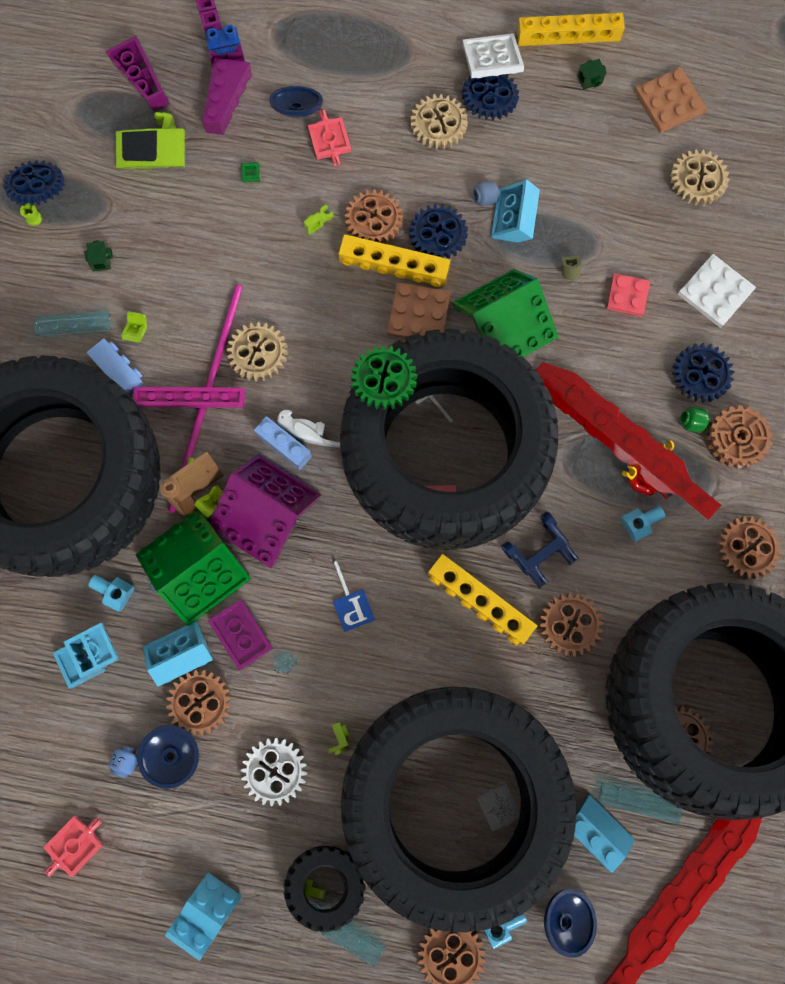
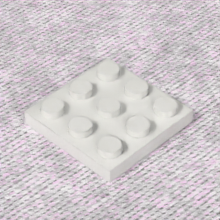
[462,33,524,78]
[678,254,756,328]

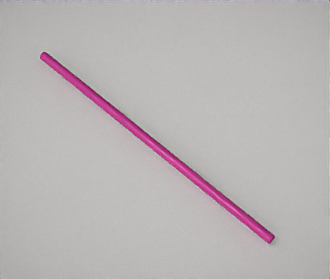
[168,285,243,513]

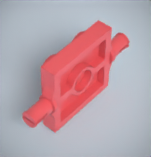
[308,110,351,167]
[43,816,104,878]

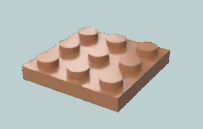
[634,67,707,133]
[387,282,451,339]

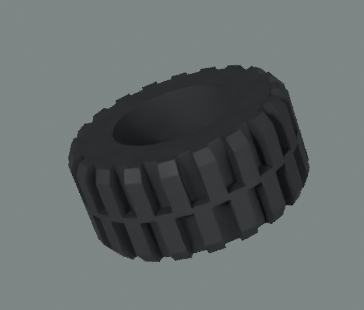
[284,846,366,932]

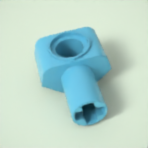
[621,506,665,542]
[89,575,134,612]
[485,914,527,949]

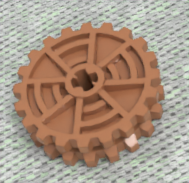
[706,405,773,469]

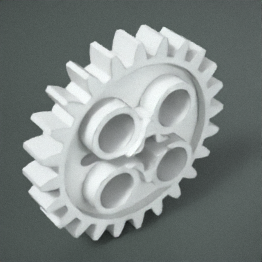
[241,738,308,806]

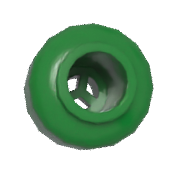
[680,407,710,433]

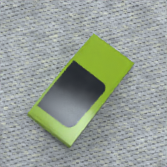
[116,128,185,169]

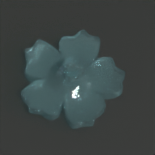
[274,652,297,674]

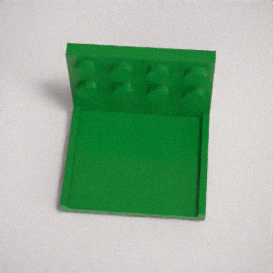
[452,269,559,357]
[135,509,251,626]

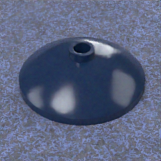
[269,86,323,118]
[137,725,199,789]
[544,889,597,958]

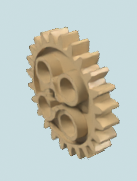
[411,94,468,150]
[670,149,730,206]
[227,322,288,382]

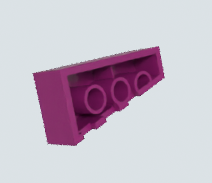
[105,36,170,112]
[202,58,252,135]

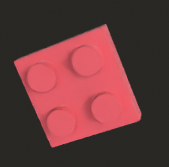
[606,273,650,317]

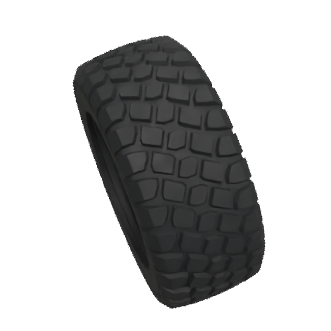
[340,329,558,550]
[0,355,161,577]
[605,583,785,820]
[341,686,576,932]

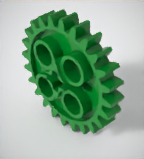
[351,345,417,410]

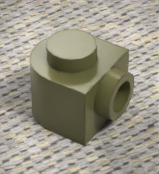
[562,256,581,280]

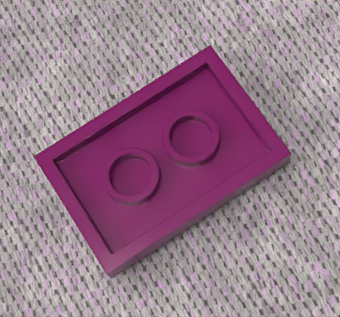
[208,599,273,671]

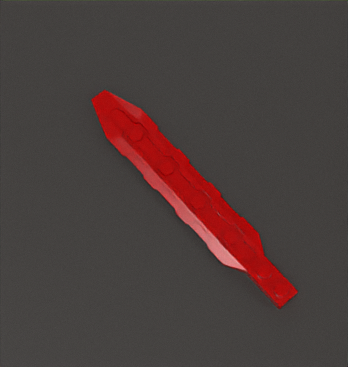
[536,362,722,520]
[604,818,762,984]

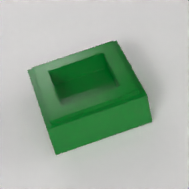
[241,162,260,183]

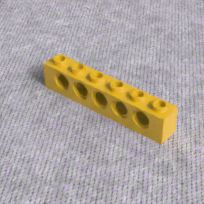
[517,13,625,46]
[339,234,451,287]
[428,554,538,646]

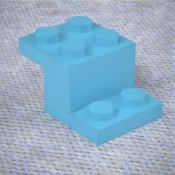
[53,623,120,689]
[165,872,242,961]

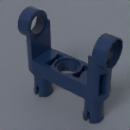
[501,511,579,589]

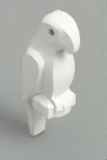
[277,410,340,448]

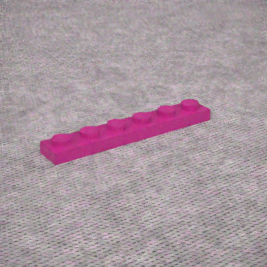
[133,387,246,408]

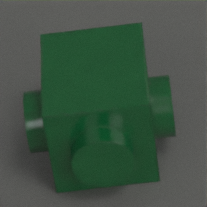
[577,58,607,90]
[84,240,113,271]

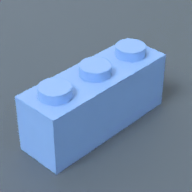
[86,338,144,395]
[254,416,312,471]

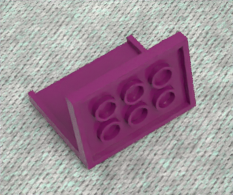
[209,454,321,568]

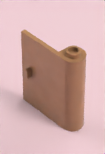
[160,452,224,517]

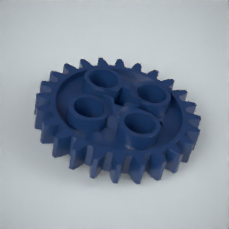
[462,74,519,121]
[3,160,65,206]
[409,204,468,259]
[672,343,735,403]

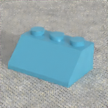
[491,180,540,243]
[143,621,213,687]
[574,795,635,873]

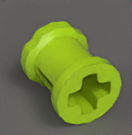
[20,203,42,226]

